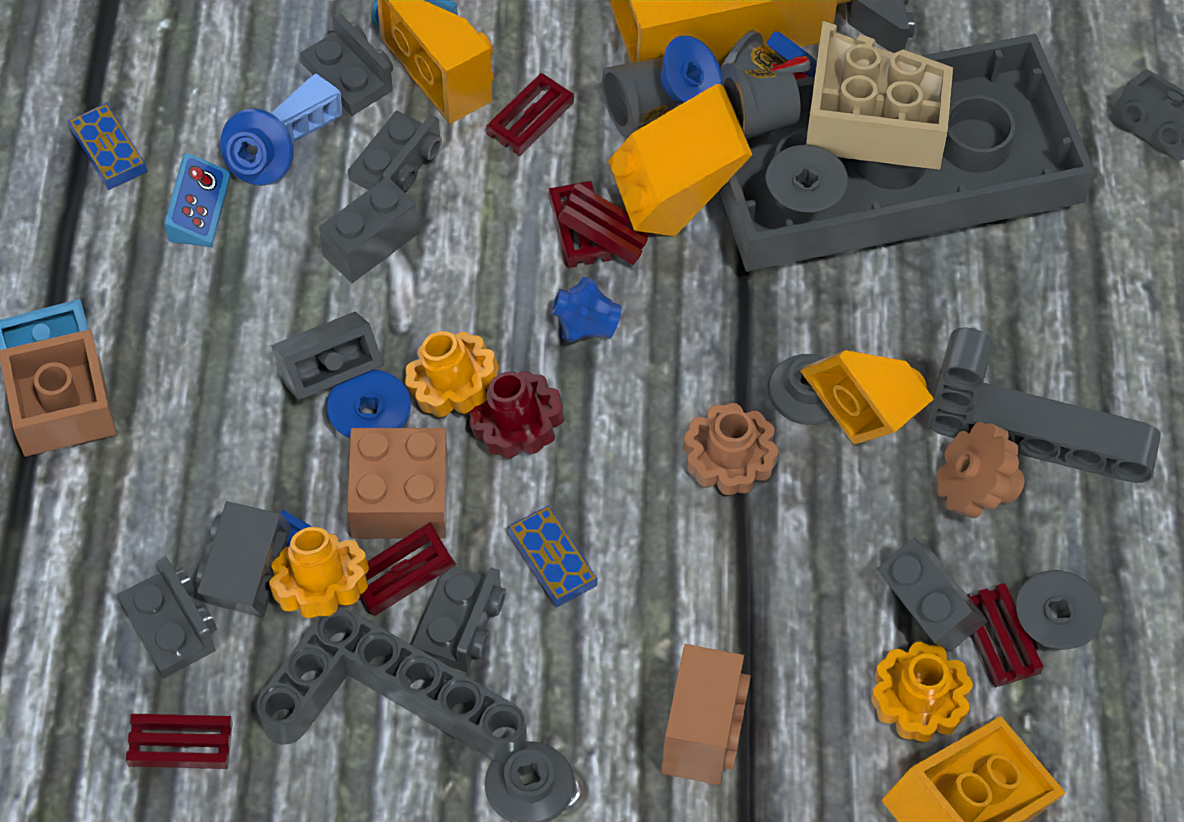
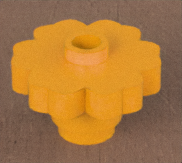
[405,331,499,417]
[269,527,369,618]
[871,642,973,742]

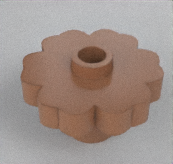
[683,403,779,495]
[937,422,1024,519]

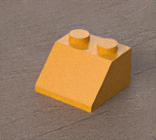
[800,350,934,445]

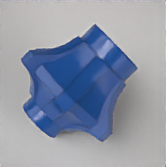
[551,276,622,343]

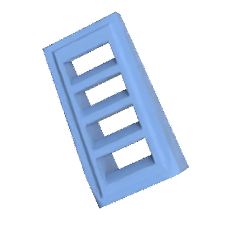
[271,74,343,143]

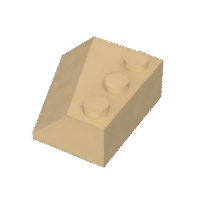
[806,21,953,170]

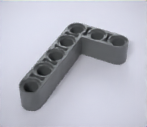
[928,327,1161,483]
[257,607,527,763]

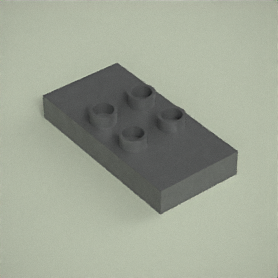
[719,34,1095,272]

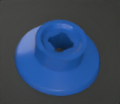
[660,35,722,103]
[220,108,293,186]
[327,370,411,438]

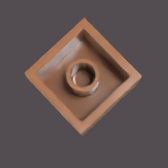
[0,329,117,457]
[347,428,448,539]
[661,643,751,786]

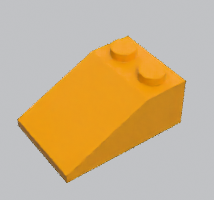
[377,0,494,125]
[608,84,752,236]
[881,716,1066,822]

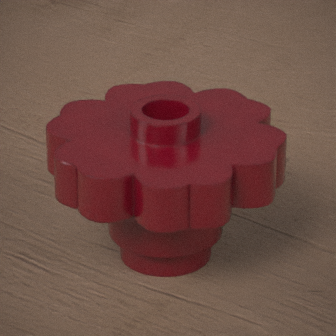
[469,371,565,458]

